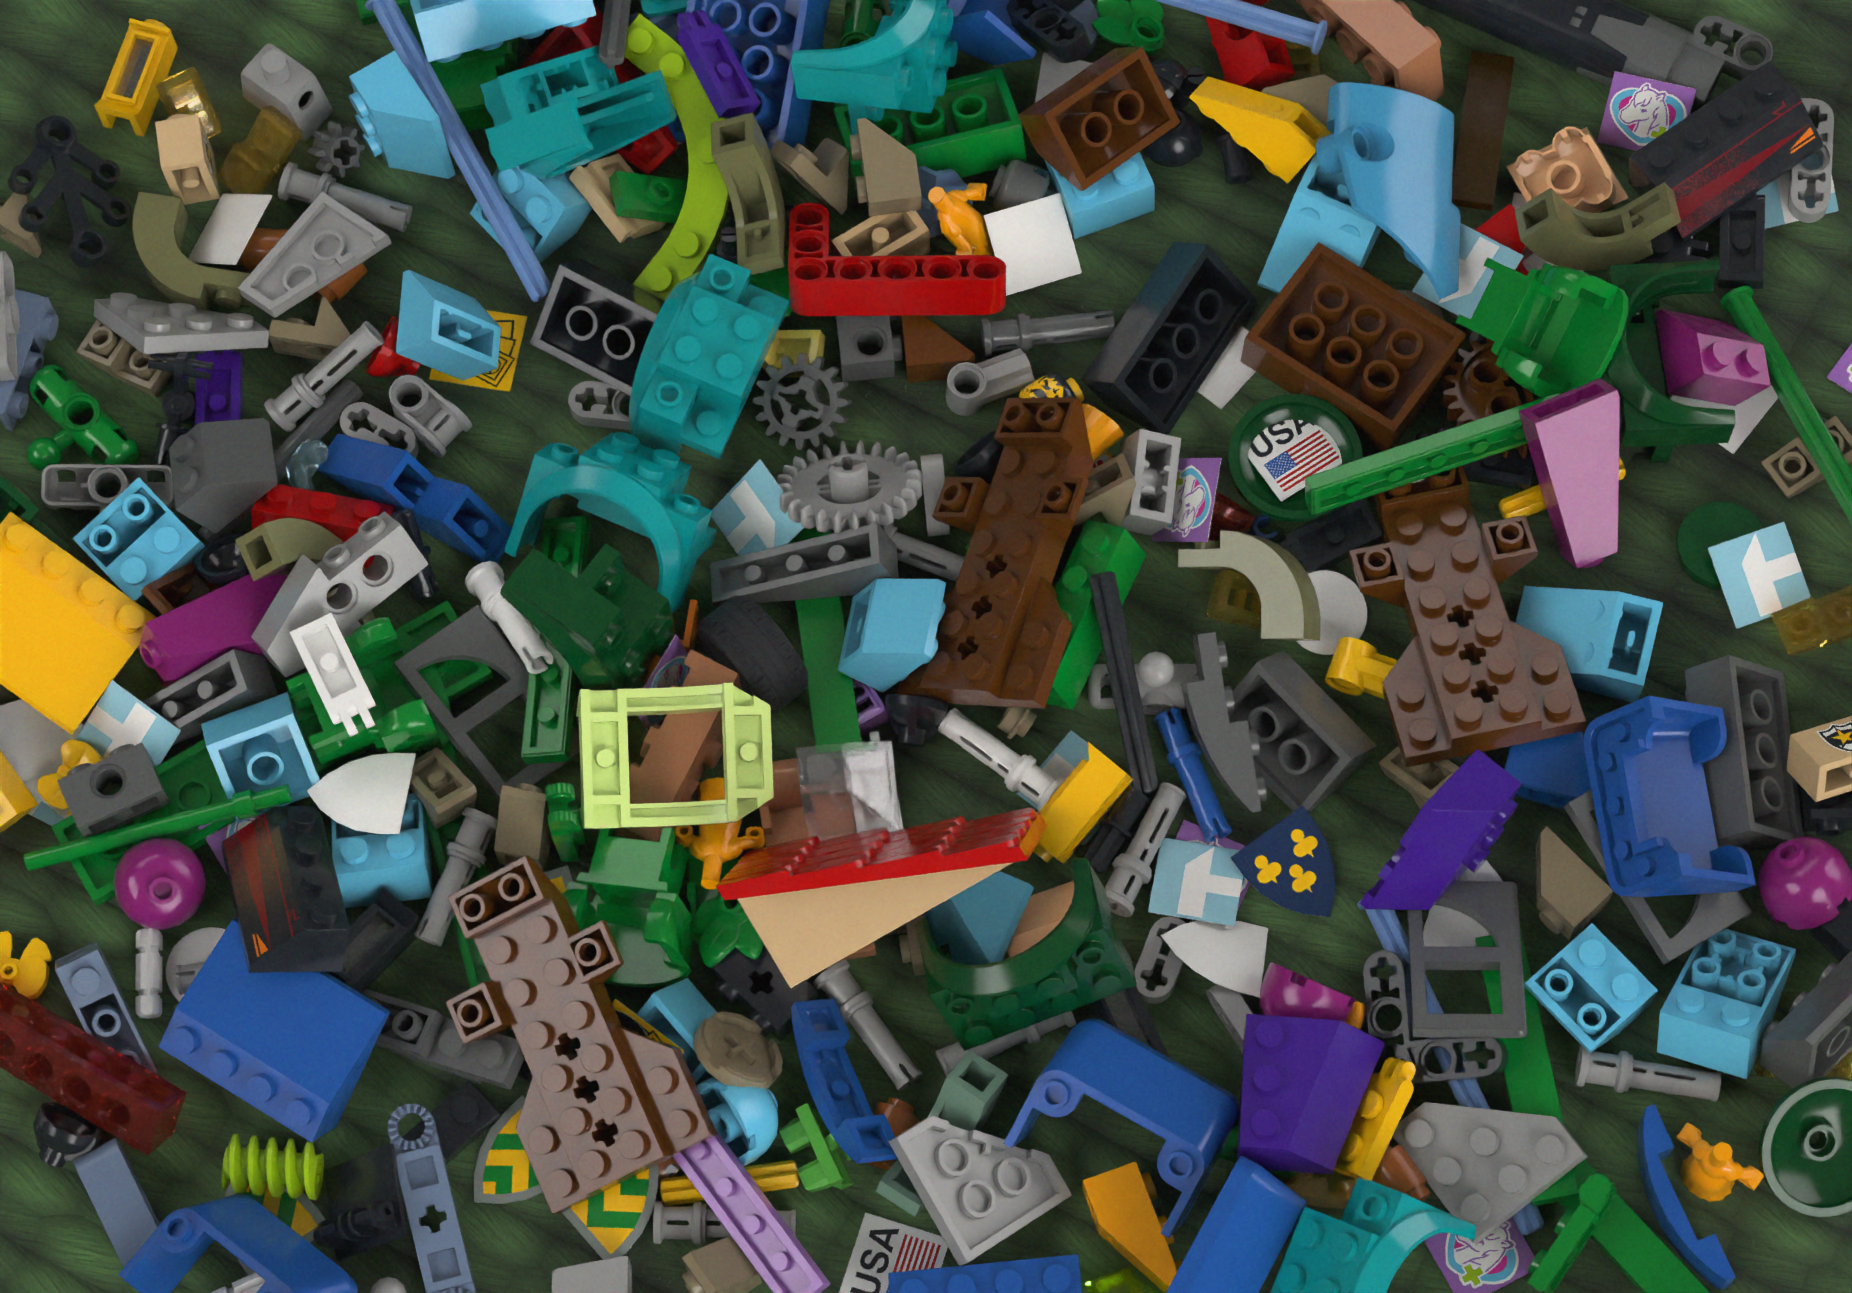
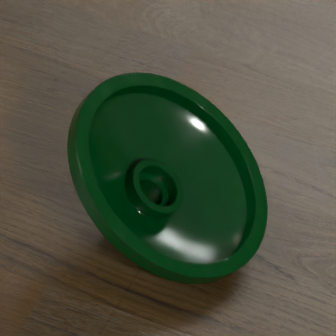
[1228,394,1363,522]
[1758,1077,1852,1217]

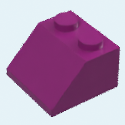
[1655,309,1771,406]

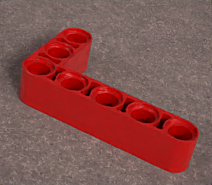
[788,202,1006,316]

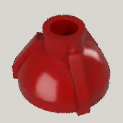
[364,316,421,377]

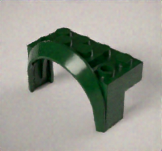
[915,858,1137,1051]

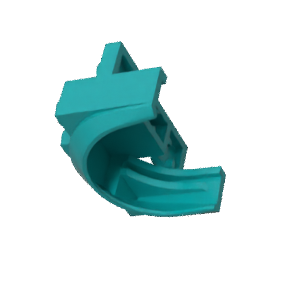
[791,0,958,135]
[480,45,677,179]
[629,254,790,459]
[504,432,717,614]
[1270,1177,1476,1293]

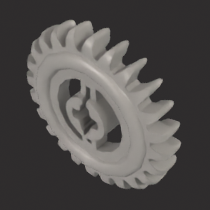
[777,440,923,533]

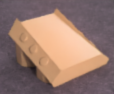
[1506,127,1629,213]

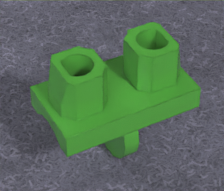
[779,1103,854,1193]

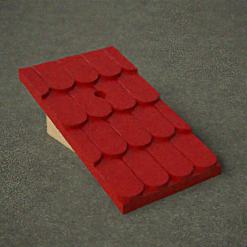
[716,808,1048,988]

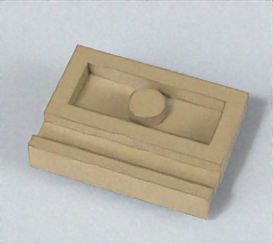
[569,154,666,243]

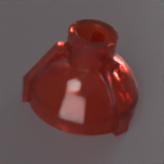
[1208,491,1255,541]

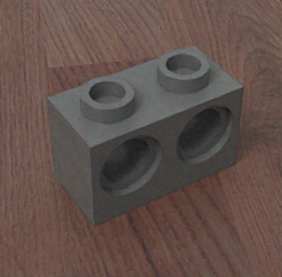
[835,316,902,382]

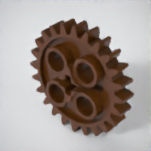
[1442,337,1542,458]

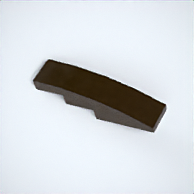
[1452,51,1515,211]

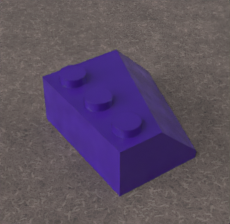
[1359,749,1522,910]
[1237,1014,1385,1174]

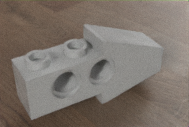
[251,511,429,677]

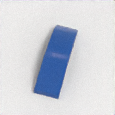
[791,998,898,1164]
[1637,1104,1736,1290]

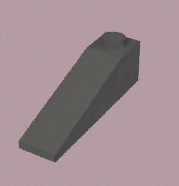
[710,523,899,607]
[142,649,278,746]

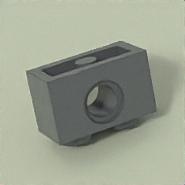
[57,742,171,838]

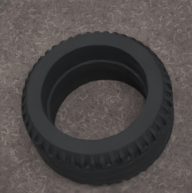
[698,595,809,715]

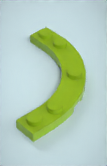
[624,13,731,301]

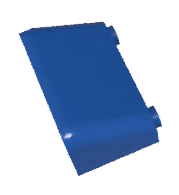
[1584,696,1756,898]

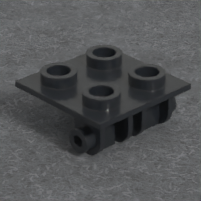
[313,1144,407,1261]

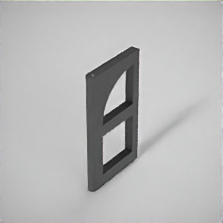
[392,605,580,802]
[1564,790,1752,965]
[1407,881,1527,1038]

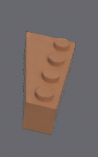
[1296,0,1445,101]
[615,649,742,842]

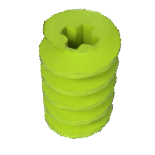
[221,1133,324,1200]

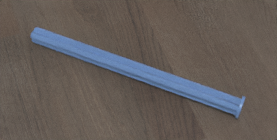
[364,0,552,302]
[1154,0,1327,55]
[1357,900,1544,1235]

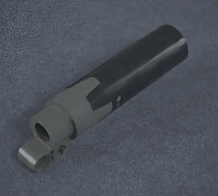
[1411,0,1773,111]

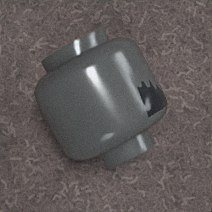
[988,158,1056,211]

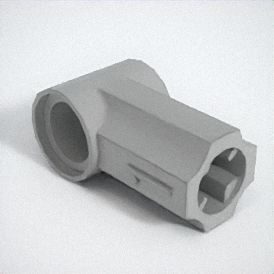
[945,348,1035,416]

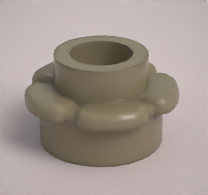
[997,707,1037,739]

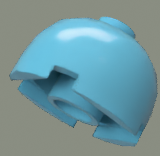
[696,1077,778,1166]

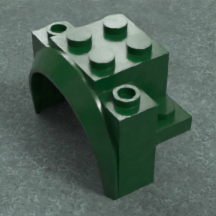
[1601,259,1736,463]
[500,543,676,696]

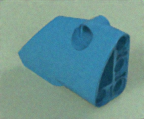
[1316,82,1461,299]

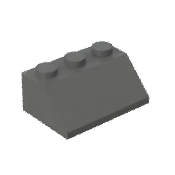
[1228,650,1377,813]
[1760,951,1852,1088]

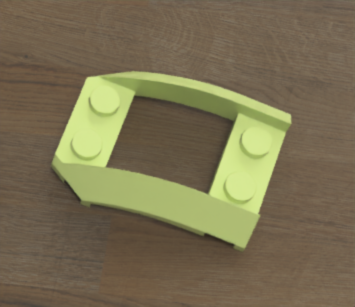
[576,683,774,829]

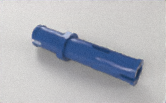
[1153,707,1232,843]

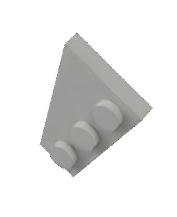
[238,192,392,318]

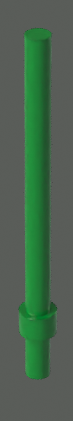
[24,784,293,871]

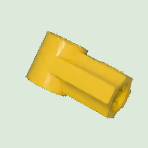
[1324,637,1398,699]

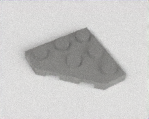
[94,292,269,354]
[1393,1102,1588,1245]
[888,1116,1072,1266]

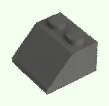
[169,418,278,534]

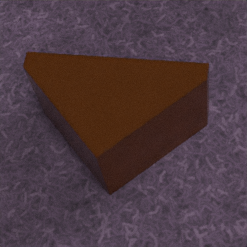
[901,315,975,383]
[141,562,221,617]

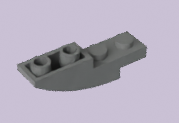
[1181,632,1267,813]
[362,989,525,1090]

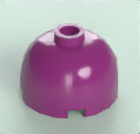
[1758,836,1852,930]
[113,837,207,930]
[1260,962,1356,1022]

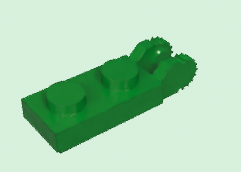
[545,782,586,863]
[1527,1173,1617,1293]

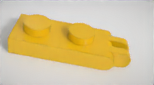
[1334,1057,1416,1181]

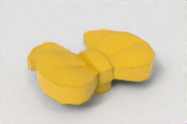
[37,739,112,816]
[0,931,52,1001]

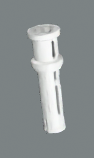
[465,561,554,674]
[938,708,1065,811]

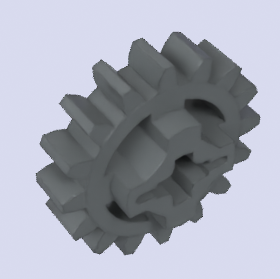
[753,353,851,450]

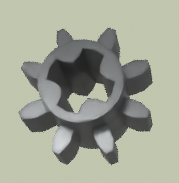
[307,121,365,177]

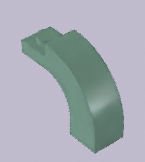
[876,1050,1008,1217]

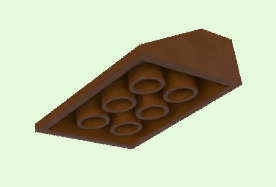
[1240,242,1467,451]

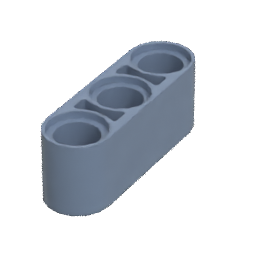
[73,1138,160,1267]

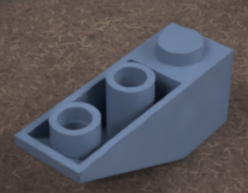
[0,289,59,432]
[55,941,158,1093]

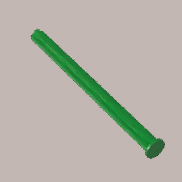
[1720,286,1852,525]

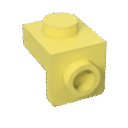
[762,330,826,378]

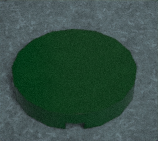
[1676,501,1763,590]

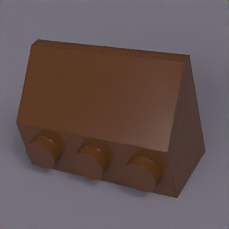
[1018,46,1181,191]

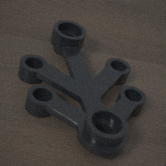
[8,115,131,268]

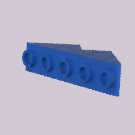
[314,433,512,563]

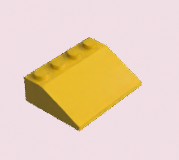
[0,511,157,735]

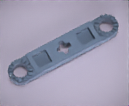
[387,1103,477,1293]

